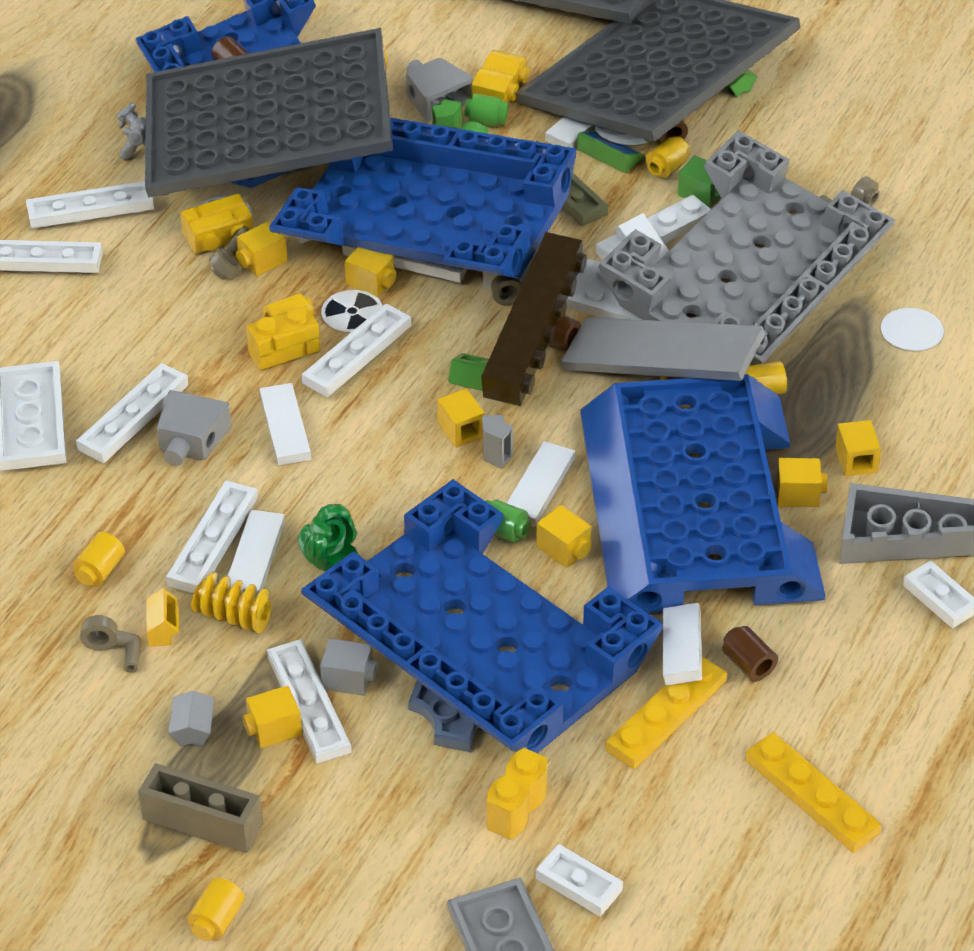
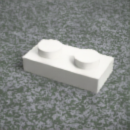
[903,560,974,629]
[536,844,623,917]

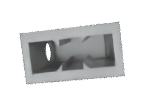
[406,58,473,122]
[157,390,232,466]

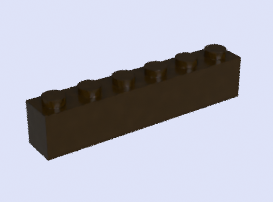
[481,232,587,406]

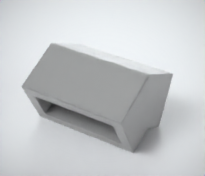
[482,415,513,469]
[168,691,214,747]

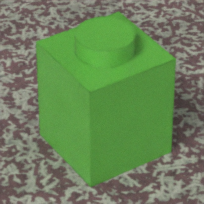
[678,155,721,208]

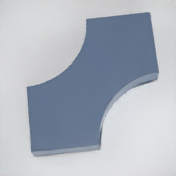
[408,681,479,752]

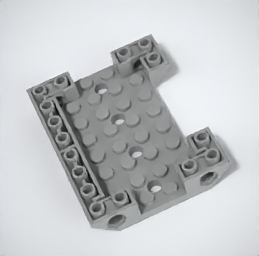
[598,130,896,366]

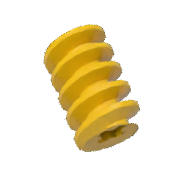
[191,571,272,634]

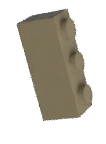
[138,763,263,853]

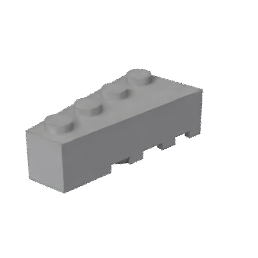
[839,483,974,564]

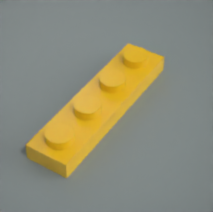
[605,657,727,770]
[745,732,882,853]

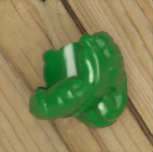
[298,504,361,571]

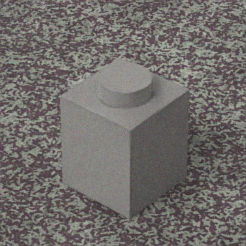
[320,638,378,696]

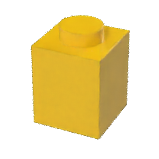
[236,221,288,277]
[344,247,396,297]
[437,388,485,448]
[835,420,881,476]
[776,458,828,507]
[537,505,592,568]
[242,685,303,749]

